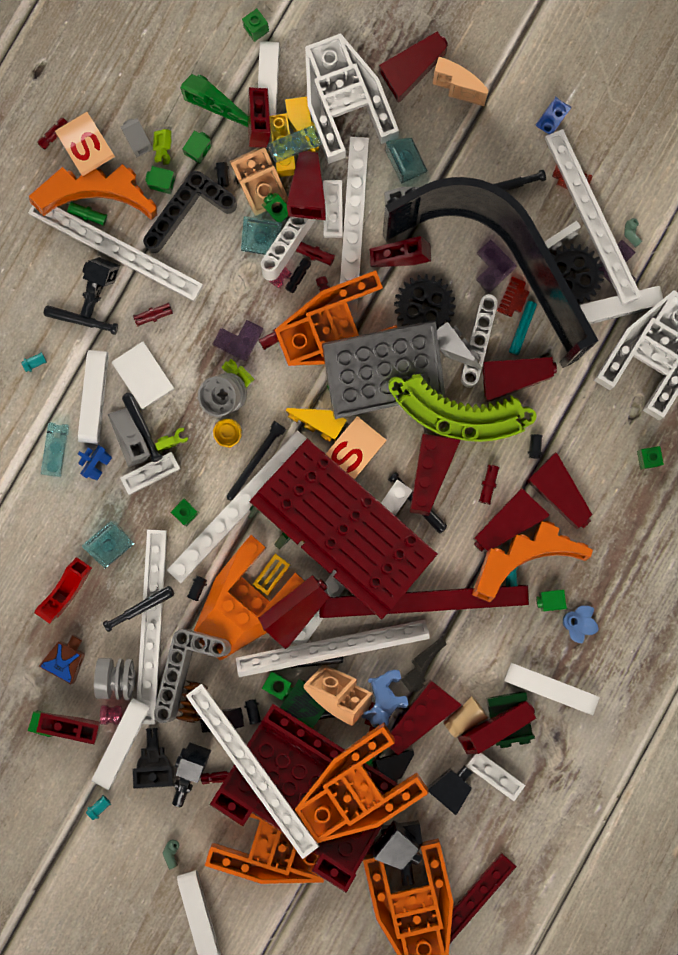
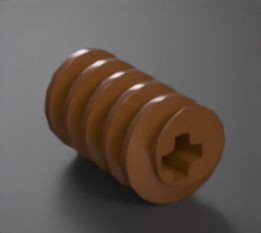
[176,680,208,723]

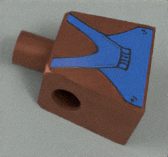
[39,635,85,685]

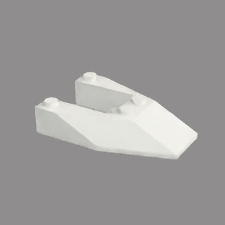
[305,33,399,164]
[594,290,678,420]

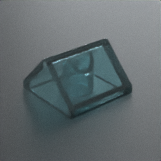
[385,138,428,184]
[241,216,283,255]
[82,520,134,569]

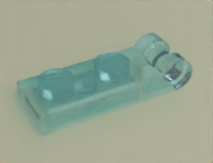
[267,126,322,163]
[41,422,69,477]

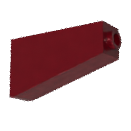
[379,31,448,103]
[287,151,326,221]
[482,357,557,402]
[527,452,593,529]
[473,488,550,552]
[258,575,330,649]
[457,701,537,754]

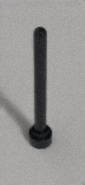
[226,421,287,501]

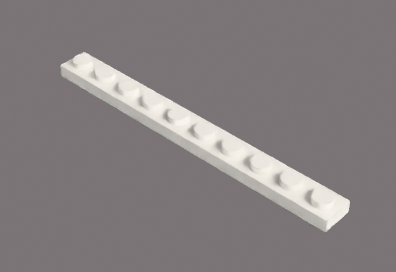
[545,129,641,305]
[340,137,369,325]
[28,205,204,302]
[167,430,307,583]
[293,480,413,645]
[137,530,167,724]
[236,620,430,677]
[186,684,319,859]

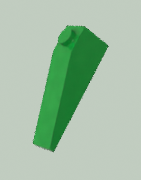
[180,74,248,127]

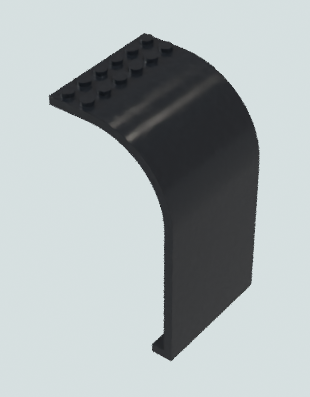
[383,177,599,368]

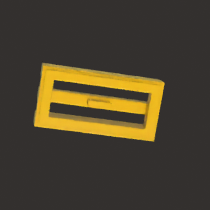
[253,553,291,596]

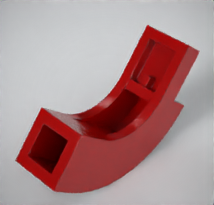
[34,557,92,624]

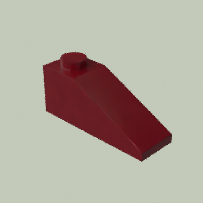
[248,87,270,148]
[369,236,431,267]
[36,712,101,745]

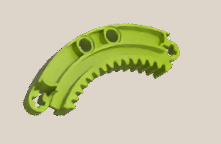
[388,374,537,442]

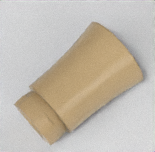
[444,696,488,738]

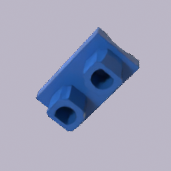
[536,96,571,134]
[78,445,112,480]

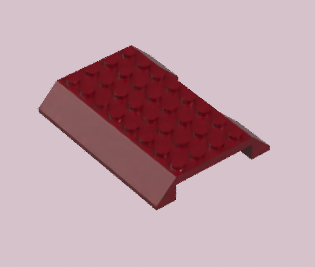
[209,704,398,893]

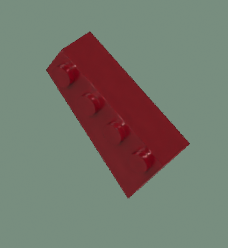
[410,434,461,516]
[389,680,462,755]

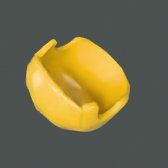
[213,418,242,448]

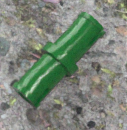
[67,201,108,226]

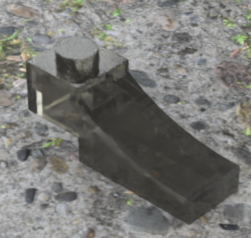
[401,638,447,693]

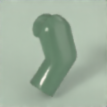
[624,218,642,248]
[163,839,180,870]

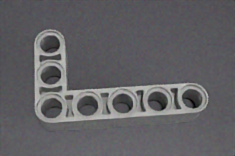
[154,629,231,723]

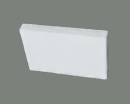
[112,342,174,410]

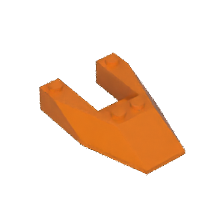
[275,270,397,366]
[194,535,305,661]
[295,723,428,843]
[205,813,325,884]
[363,838,453,955]

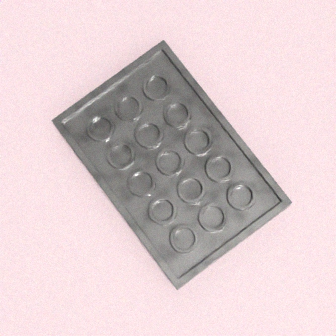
[322,320,445,419]

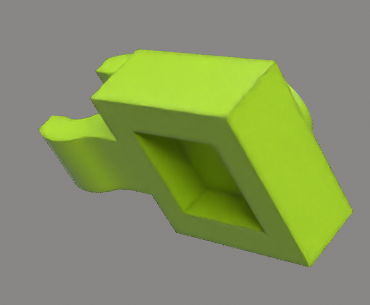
[153,129,172,165]
[221,359,255,389]
[155,428,188,453]

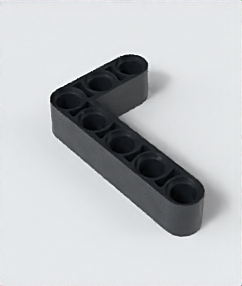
[143,171,237,253]

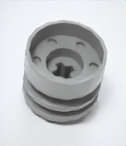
[198,373,247,417]
[94,658,135,700]

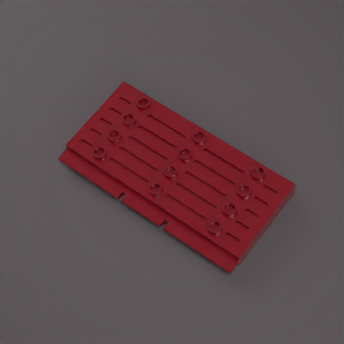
[249,438,438,620]

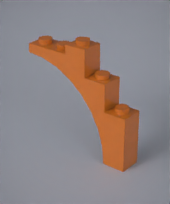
[29,164,157,220]
[472,521,593,602]

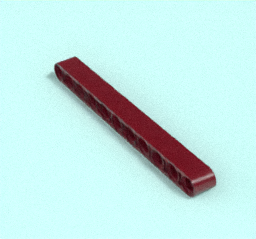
[319,585,529,618]

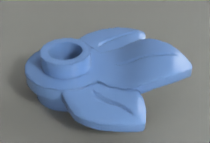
[563,606,599,643]

